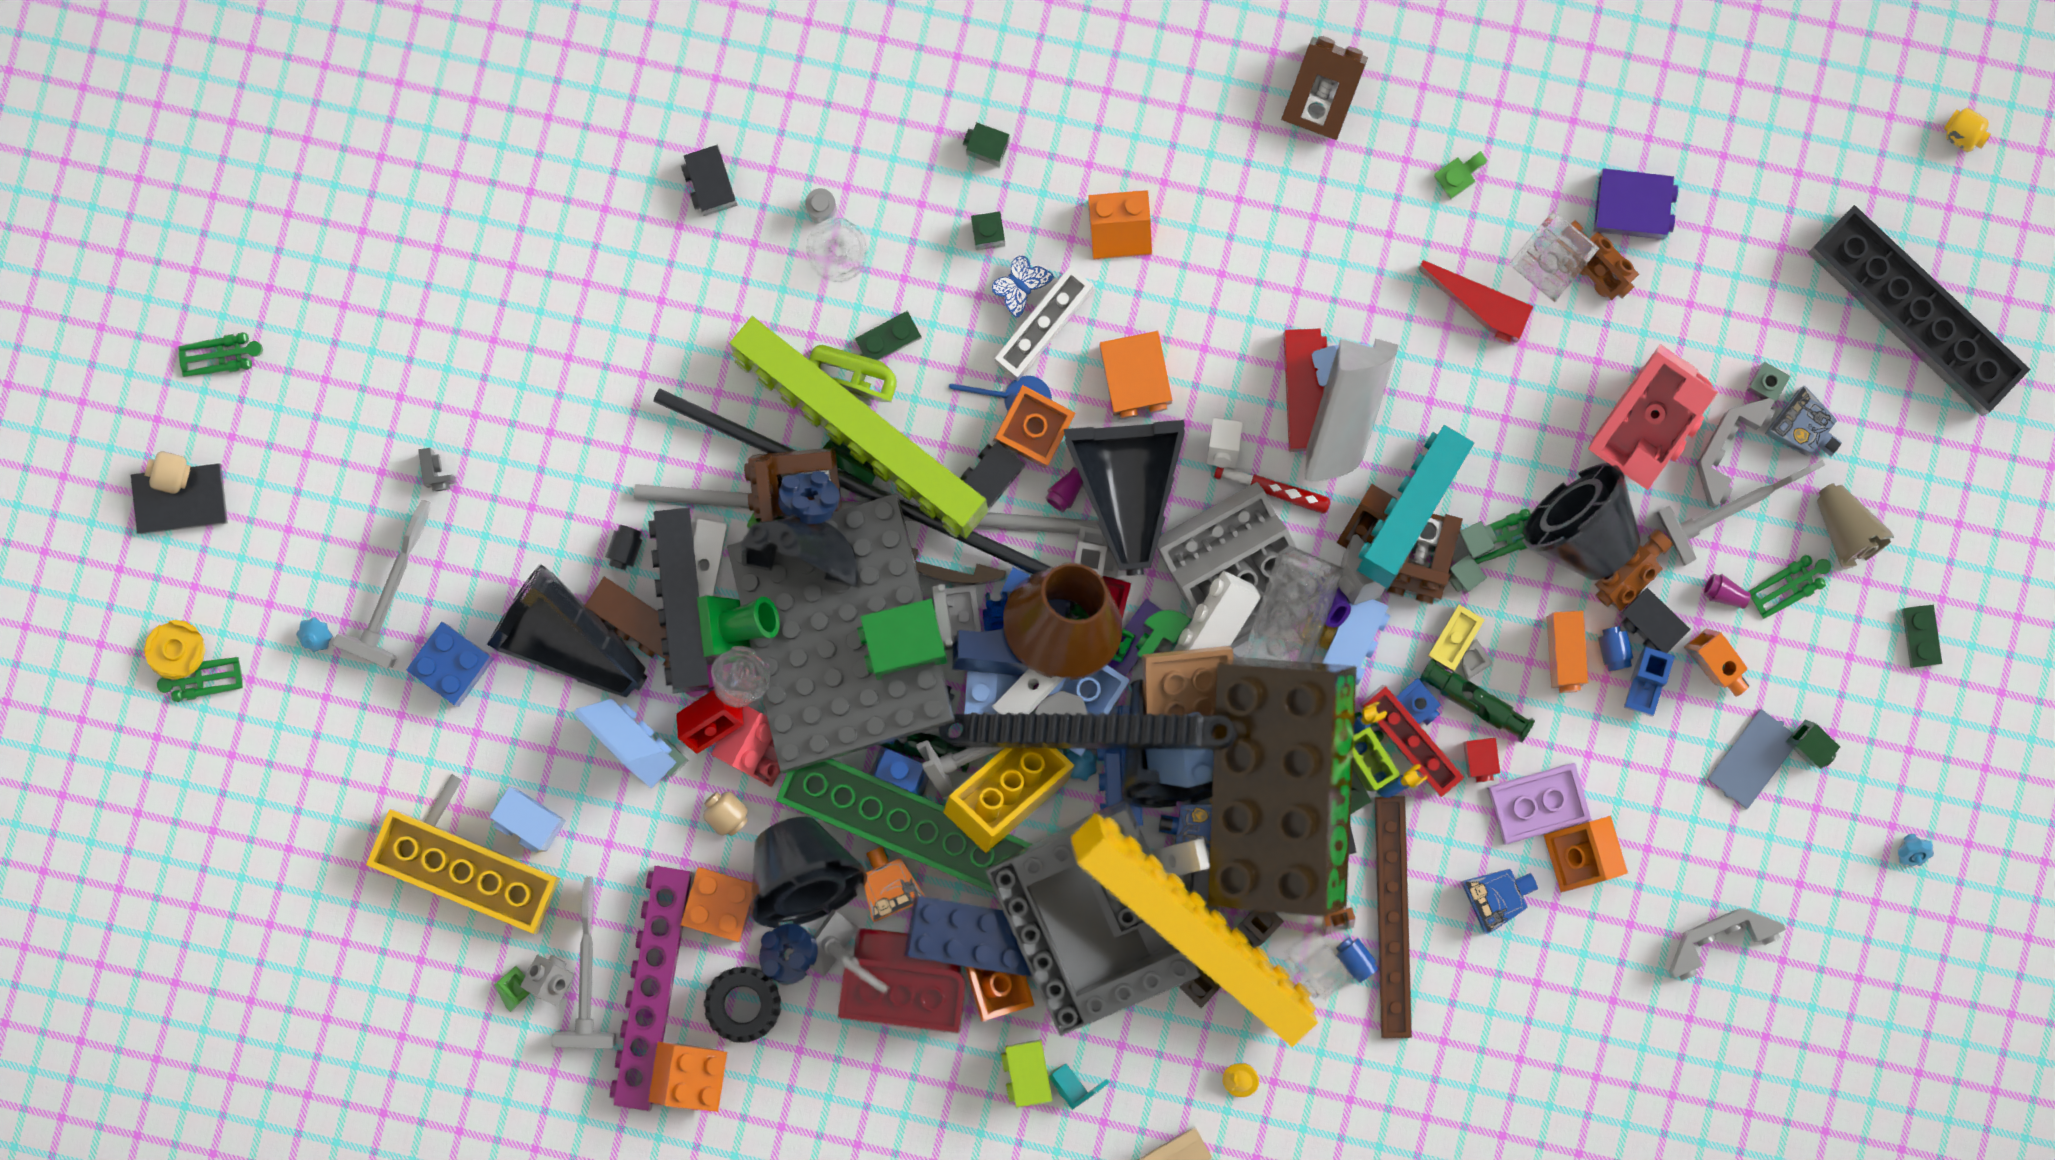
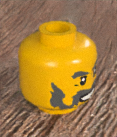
[1944,108,1991,152]

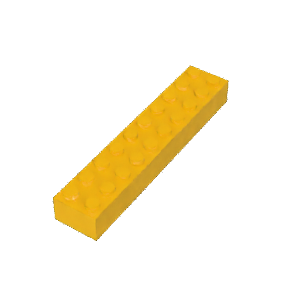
[1070,812,1318,1047]

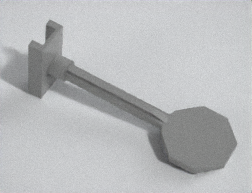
[1657,460,1825,566]
[332,500,431,668]
[916,691,1088,798]
[552,876,616,1049]
[810,909,888,993]

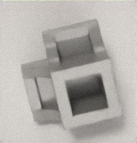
[1074,525,1119,577]

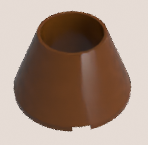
[1003,563,1123,680]

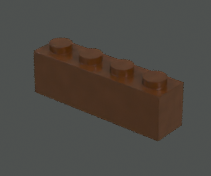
[585,576,670,668]

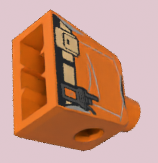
[1684,628,1750,697]
[864,846,926,922]

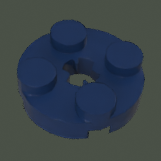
[778,471,840,524]
[759,923,818,985]

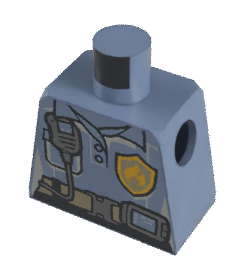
[1765,386,1842,456]

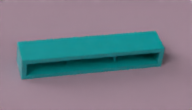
[1357,425,1475,589]

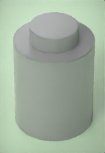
[805,188,837,224]

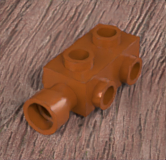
[1558,220,1639,301]
[1594,529,1673,611]

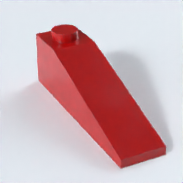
[1418,260,1534,344]

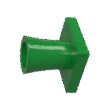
[697,595,780,661]

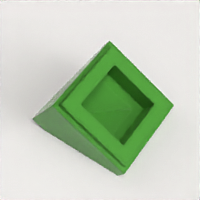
[494,966,531,1012]

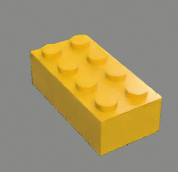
[943,748,1075,853]

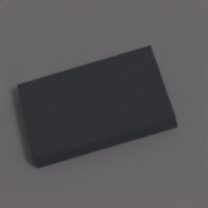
[130,463,228,534]

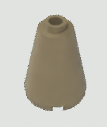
[1817,483,1894,569]

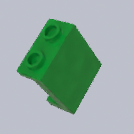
[857,599,948,680]

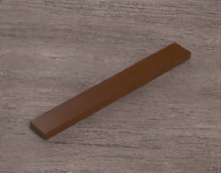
[1374,796,1412,1038]

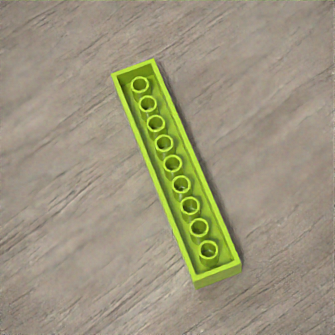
[729,316,988,539]

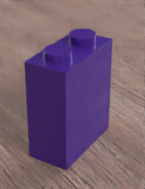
[1593,168,1678,240]

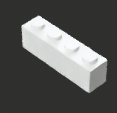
[994,266,1093,381]
[1173,570,1261,651]

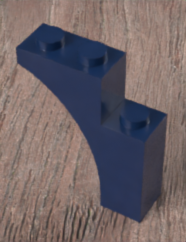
[952,599,1070,676]

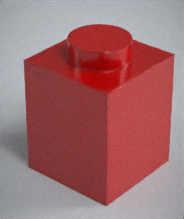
[1463,737,1501,783]

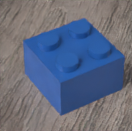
[406,621,494,707]

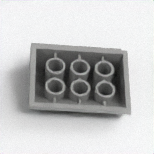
[1305,338,1399,481]
[1157,482,1319,649]

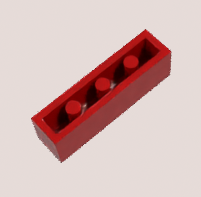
[1283,328,1327,452]
[1360,685,1465,797]

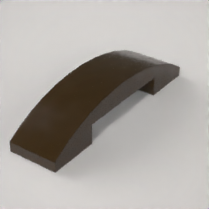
[912,548,1006,585]
[1179,910,1284,1009]

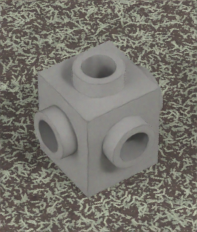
[520,955,575,1006]

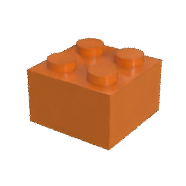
[993,385,1076,468]
[681,867,752,942]
[648,1041,728,1112]

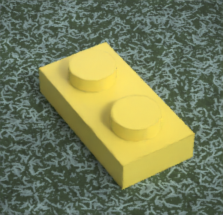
[1428,604,1485,671]

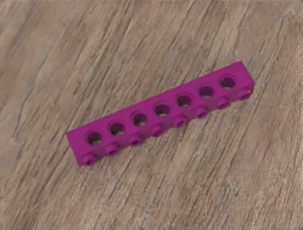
[609,865,693,1111]

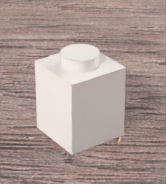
[1206,418,1243,468]

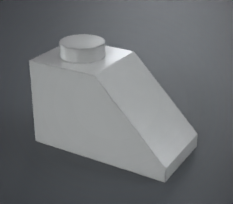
[1337,534,1385,605]

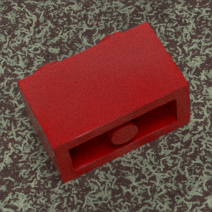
[676,684,744,754]

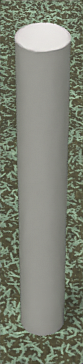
[424,774,462,826]

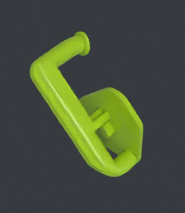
[809,345,897,402]

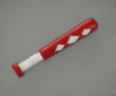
[1214,467,1331,514]

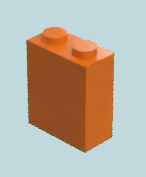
[1099,331,1173,419]
[1546,611,1588,693]

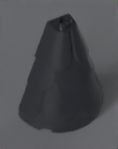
[1064,420,1185,576]
[487,564,648,698]

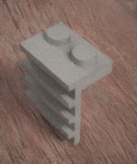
[932,584,981,650]

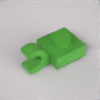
[1434,151,1488,200]

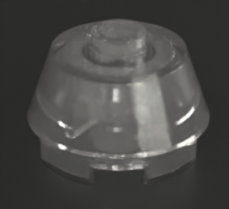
[711,646,770,707]

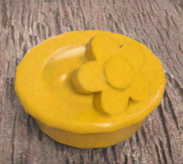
[1222,1063,1259,1098]

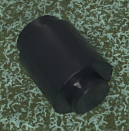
[605,524,643,571]

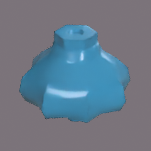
[296,617,333,653]
[1063,749,1097,781]
[1898,834,1934,867]

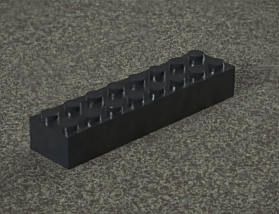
[1808,205,2031,416]

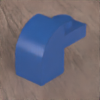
[1623,647,1675,717]

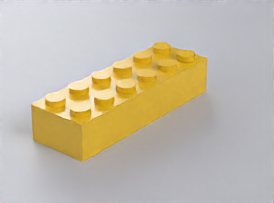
[366,809,561,934]

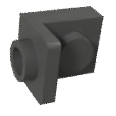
[418,448,457,491]

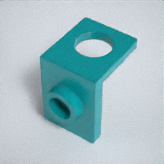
[1048,1063,1109,1110]

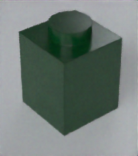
[963,122,1010,167]
[971,211,1005,250]
[1786,719,1841,769]

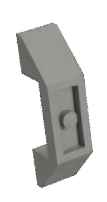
[1696,398,1775,508]
[1669,908,1786,981]

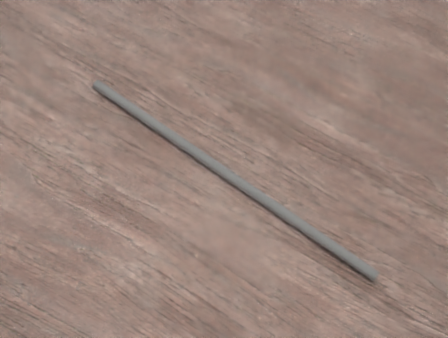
[634,484,1100,534]

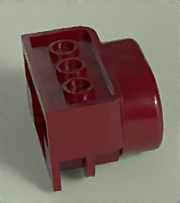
[838,928,966,1033]

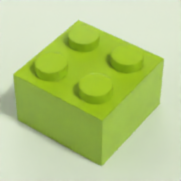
[1001,1039,1052,1108]

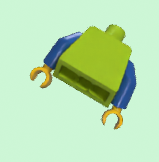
[1353,702,1427,798]

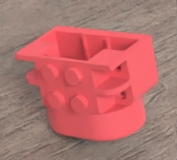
[1588,344,1718,490]

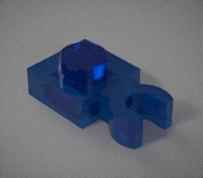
[983,591,1008,631]

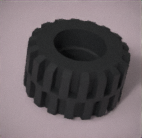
[703,966,781,1043]

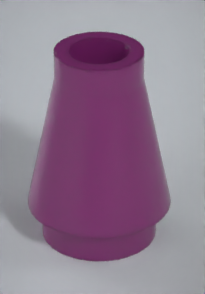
[1045,467,1083,512]
[1704,574,1751,609]

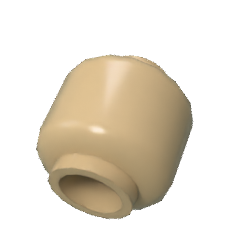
[144,451,191,494]
[703,791,748,836]

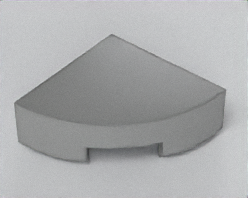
[1462,639,1493,680]

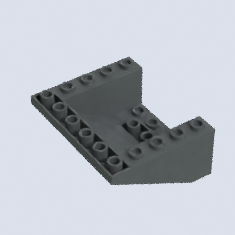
[986,800,1200,1036]

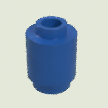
[1598,626,1634,672]
[1335,937,1378,983]

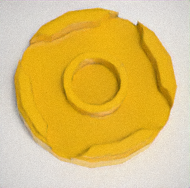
[144,620,206,680]

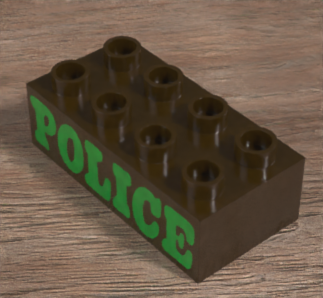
[1208,657,1357,917]

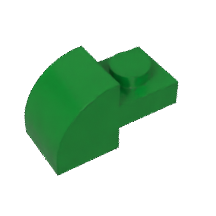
[1135,610,1191,660]

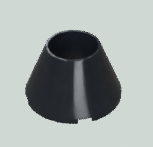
[1522,463,1641,580]
[750,817,867,928]

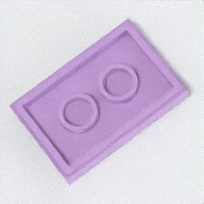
[1487,763,1592,845]

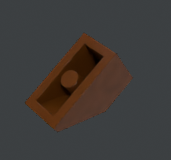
[1336,484,1397,548]

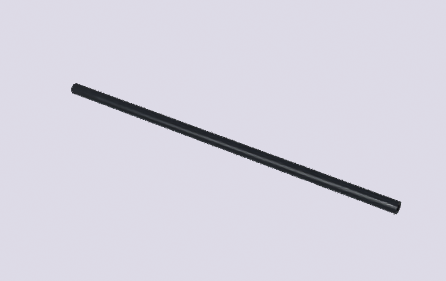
[653,388,1053,574]

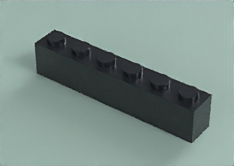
[648,508,709,694]

